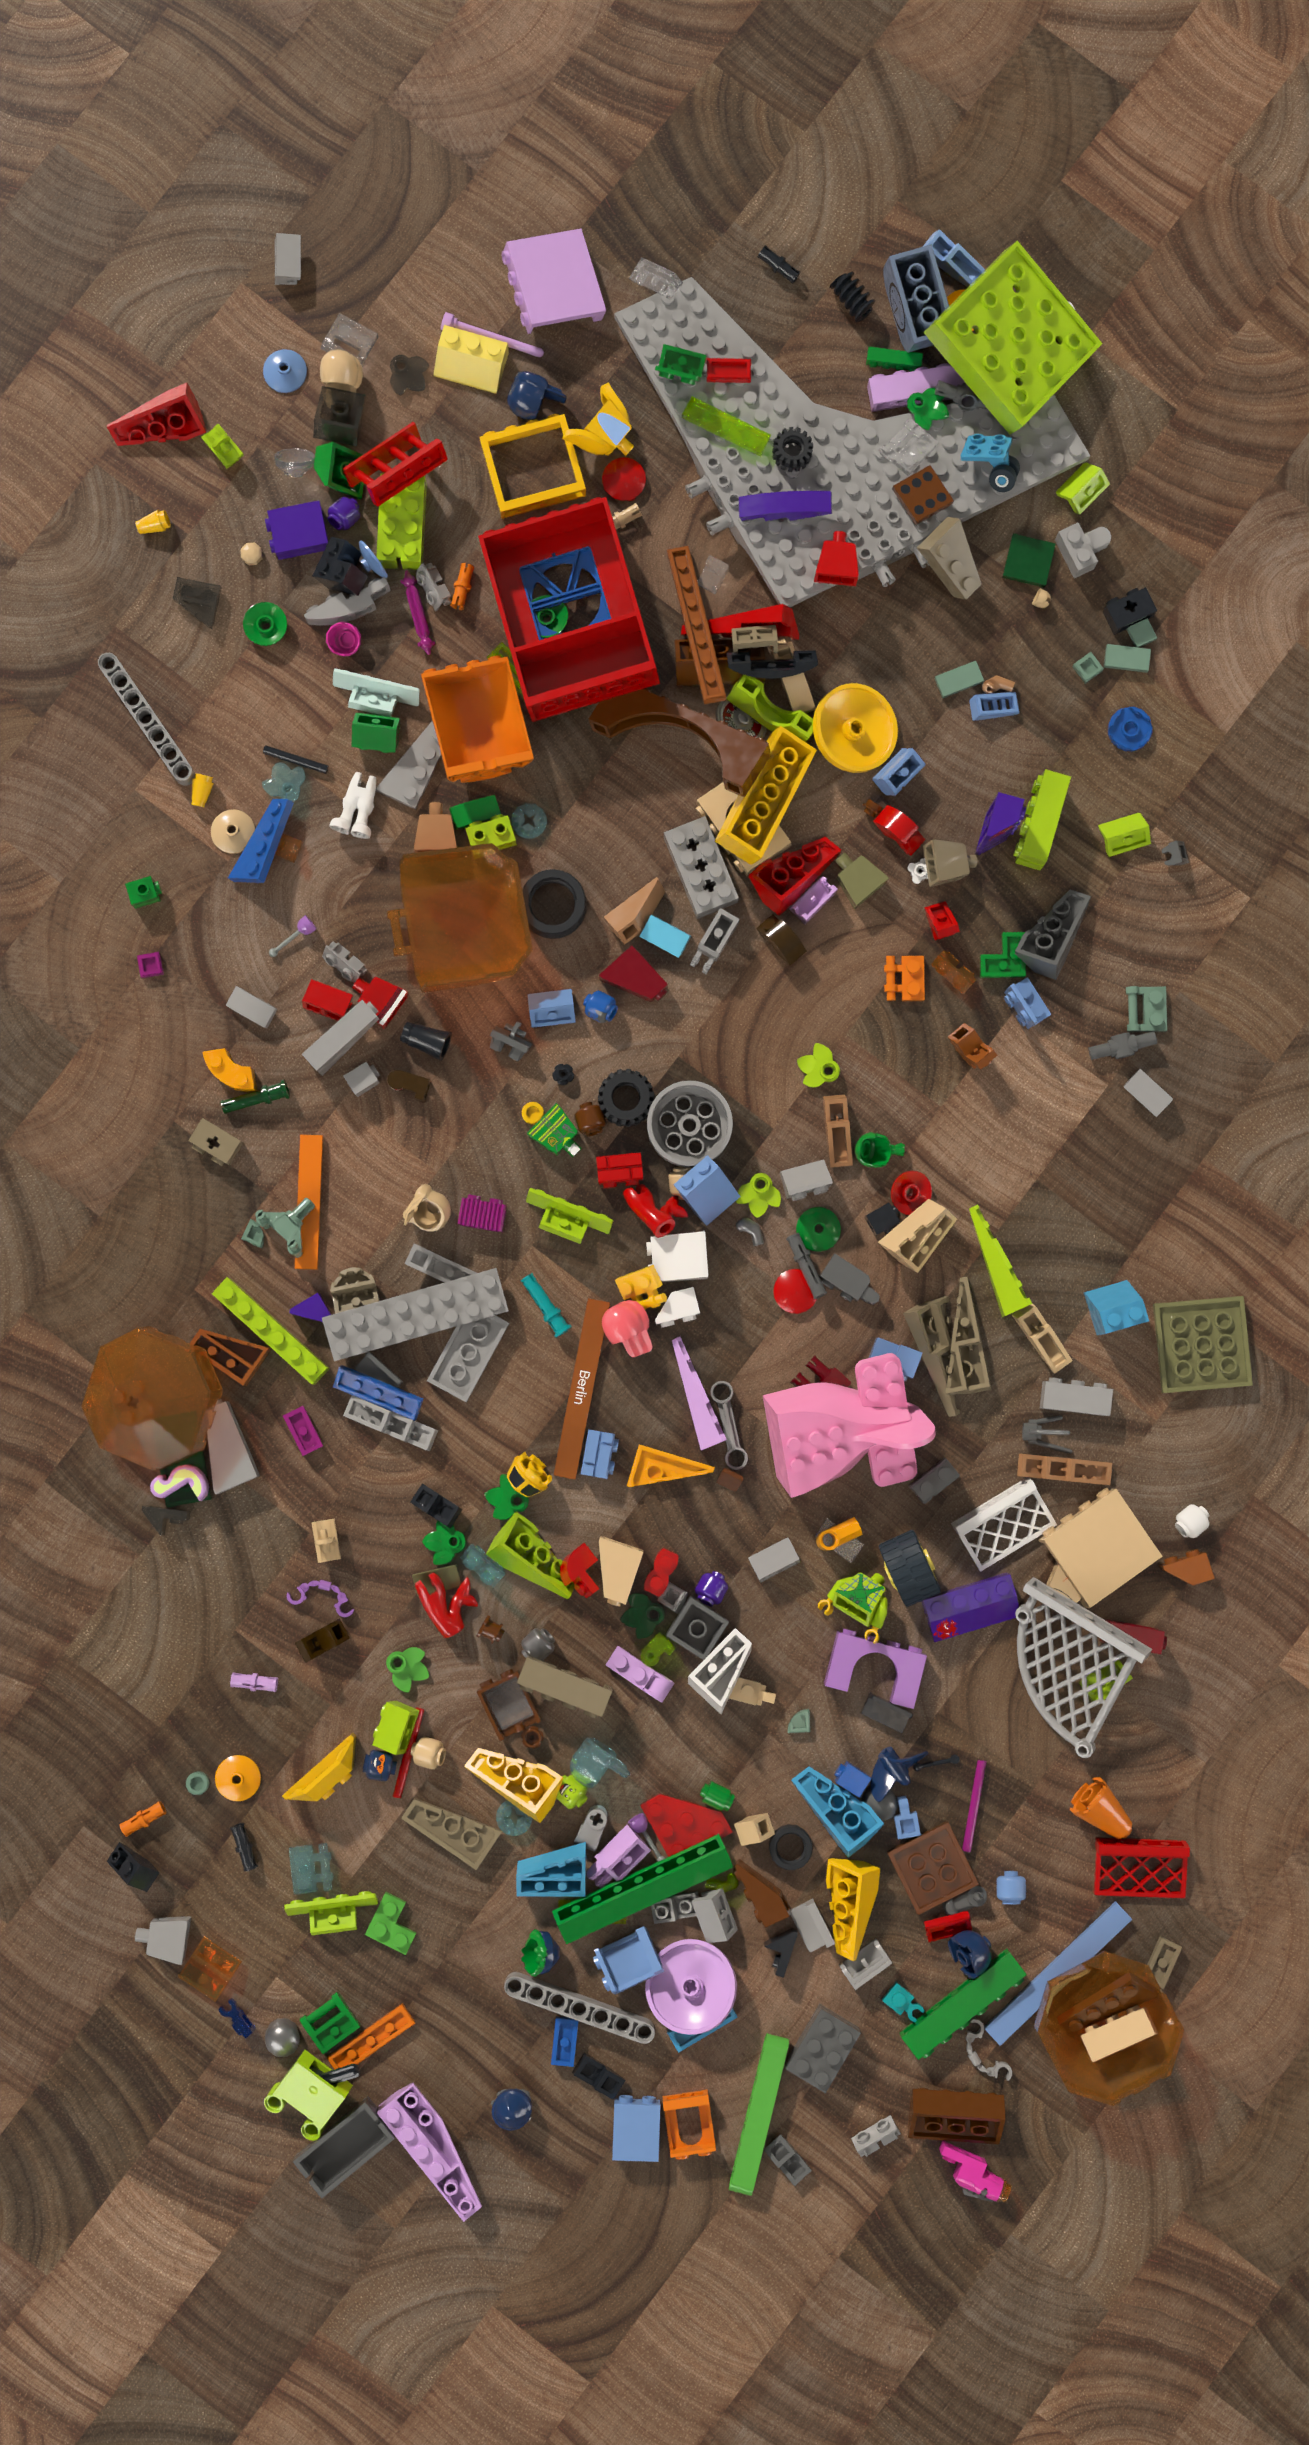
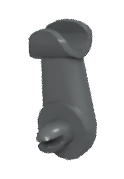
[942,1886,987,1915]

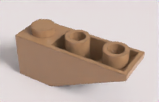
[604,877,665,945]

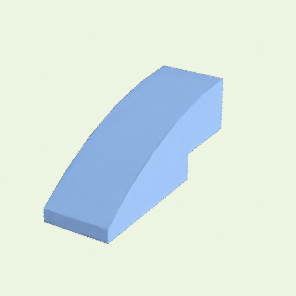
[923,229,985,287]

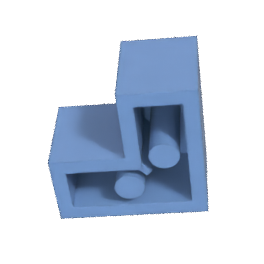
[869,1338,922,1381]

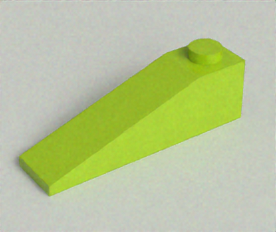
[486,1511,575,1599]

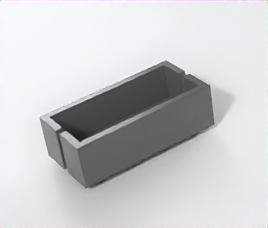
[293,2096,395,2199]

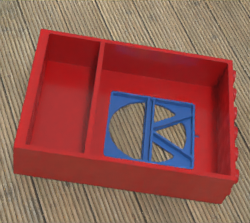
[478,497,660,722]

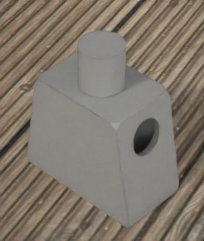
[135,1916,191,1965]

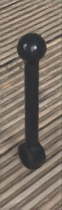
[913,1754,960,1772]

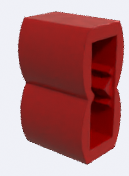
[644,1547,678,1597]

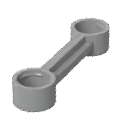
[710,1381,748,1470]

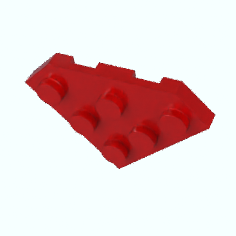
[640,1793,733,1857]

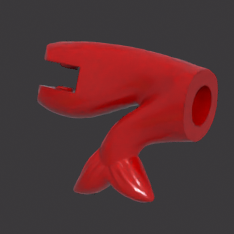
[623,1184,688,1238]
[415,1572,478,1638]

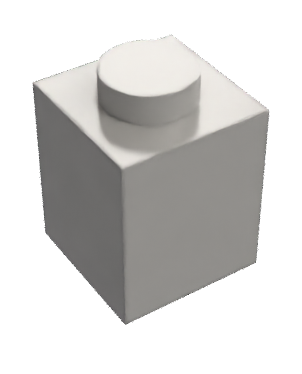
[344,1062,380,1097]

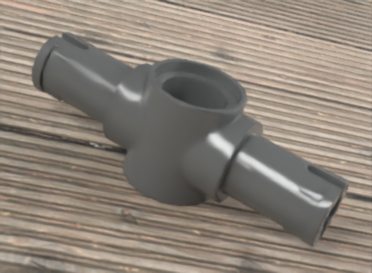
[935,380,988,412]
[1088,1032,1157,1060]

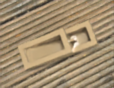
[1012,1304,1073,1374]

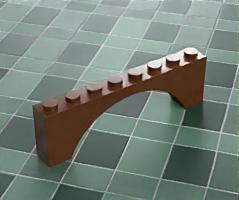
[588,688,771,798]

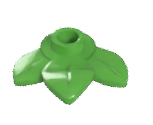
[386,1647,429,1693]

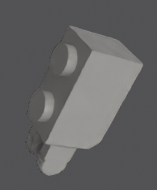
[690,908,740,974]

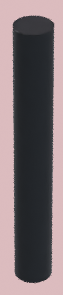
[263,745,329,774]

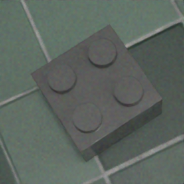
[666,1596,729,1660]

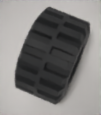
[598,1069,654,1127]

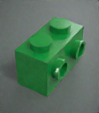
[351,713,400,753]

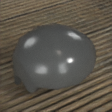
[862,1787,898,1822]

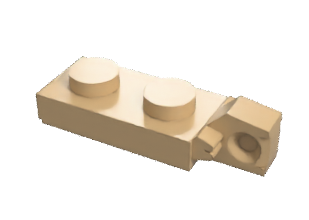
[729,1677,776,1706]

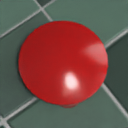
[602,457,646,502]
[773,1269,817,1314]

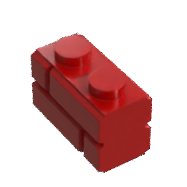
[596,1152,643,1189]

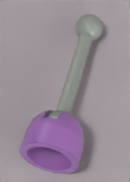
[269,915,317,957]
[628,1813,665,1862]

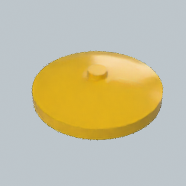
[813,683,898,773]

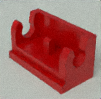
[302,979,353,1021]

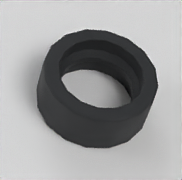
[769,1824,813,1870]

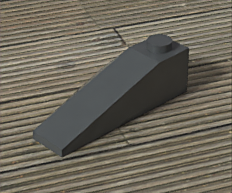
[1015,889,1091,980]

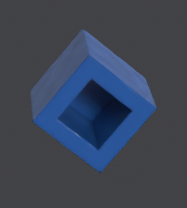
[834,1761,872,1798]

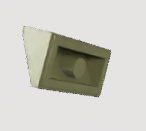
[412,1564,461,1596]

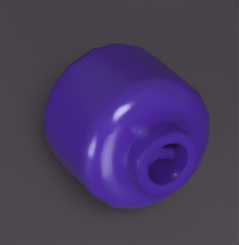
[328,497,360,530]
[695,1571,728,1607]

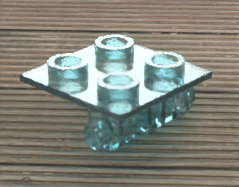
[460,1543,506,1588]

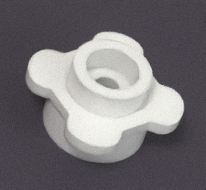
[908,858,928,884]

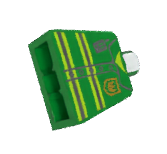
[527,1103,582,1158]

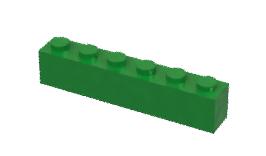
[899,1948,1027,2060]

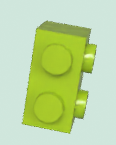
[465,814,517,858]
[372,1701,420,1755]

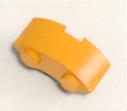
[203,1048,257,1092]

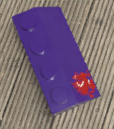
[975,792,1027,855]
[921,1573,1019,1642]

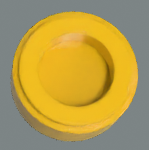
[522,1102,544,1125]

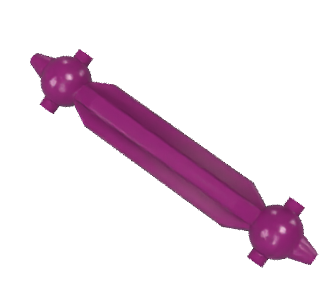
[400,570,435,655]

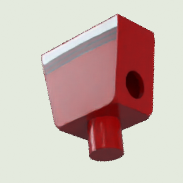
[352,976,409,1029]

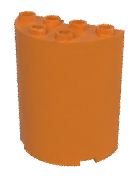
[421,655,534,783]

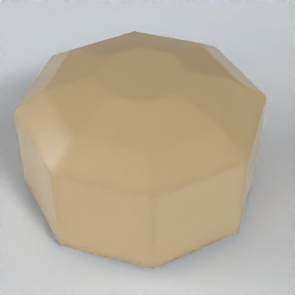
[241,542,263,566]

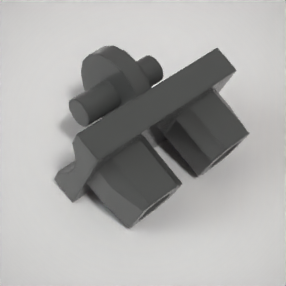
[490,1021,533,1061]

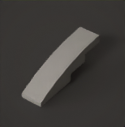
[343,1395,438,1451]

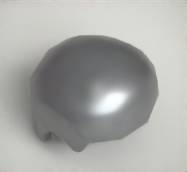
[265,2018,300,2057]

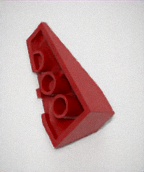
[107,383,207,446]
[749,837,842,916]

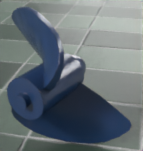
[871,1747,928,1802]

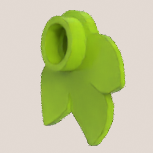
[797,1043,840,1087]
[736,1173,781,1218]

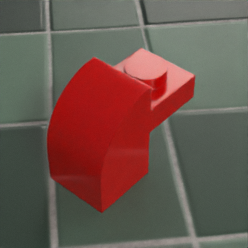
[873,805,925,856]
[560,1543,599,1598]

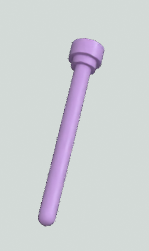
[441,312,544,357]

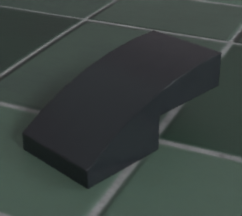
[410,1483,463,1529]
[572,2052,626,2100]

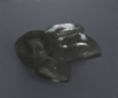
[390,355,429,396]

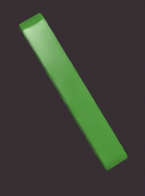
[729,2033,789,2196]

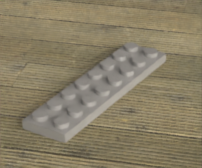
[322,1268,509,1361]

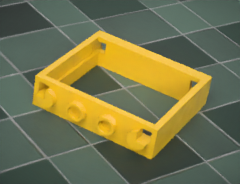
[480,414,586,519]

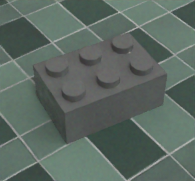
[785,2003,861,2094]

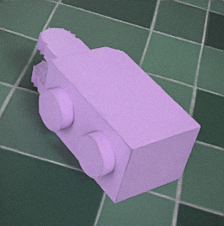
[586,1825,651,1888]

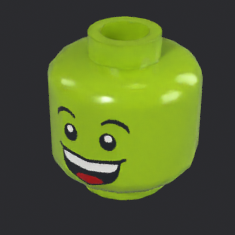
[556,1775,588,1809]

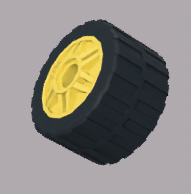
[879,1530,941,1607]

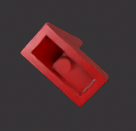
[924,901,960,940]

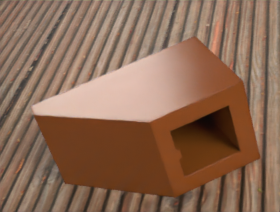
[1159,1549,1215,1585]

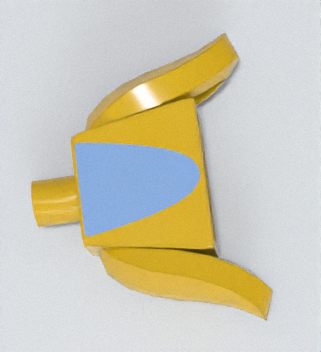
[562,382,634,456]

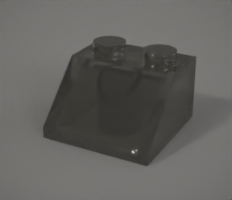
[313,386,366,446]

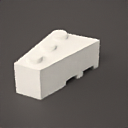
[688,1628,752,1714]

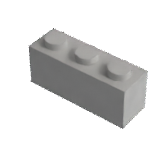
[1040,1377,1113,1416]

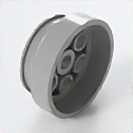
[647,1081,733,1167]

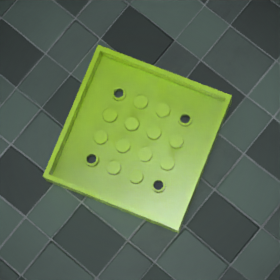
[923,241,1103,435]

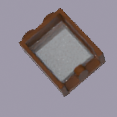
[477,1669,542,1741]

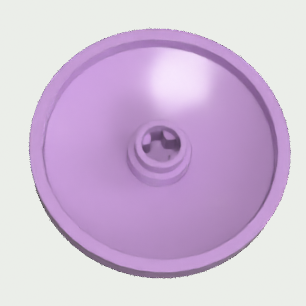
[645,1939,737,2035]

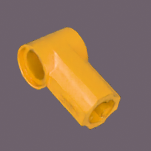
[816,1517,863,1551]

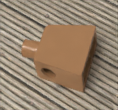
[414,802,458,854]

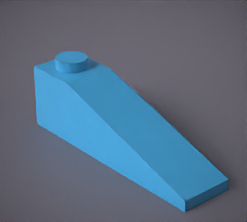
[791,1766,884,1858]

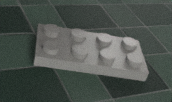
[427,1315,510,1402]

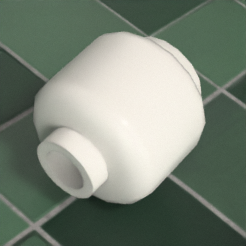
[1175,1504,1209,1538]

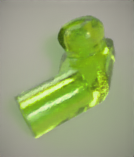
[705,1873,739,1893]

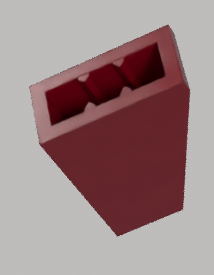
[599,945,668,1002]

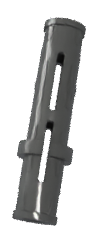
[786,1233,827,1299]

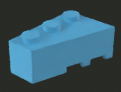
[516,1842,586,1897]

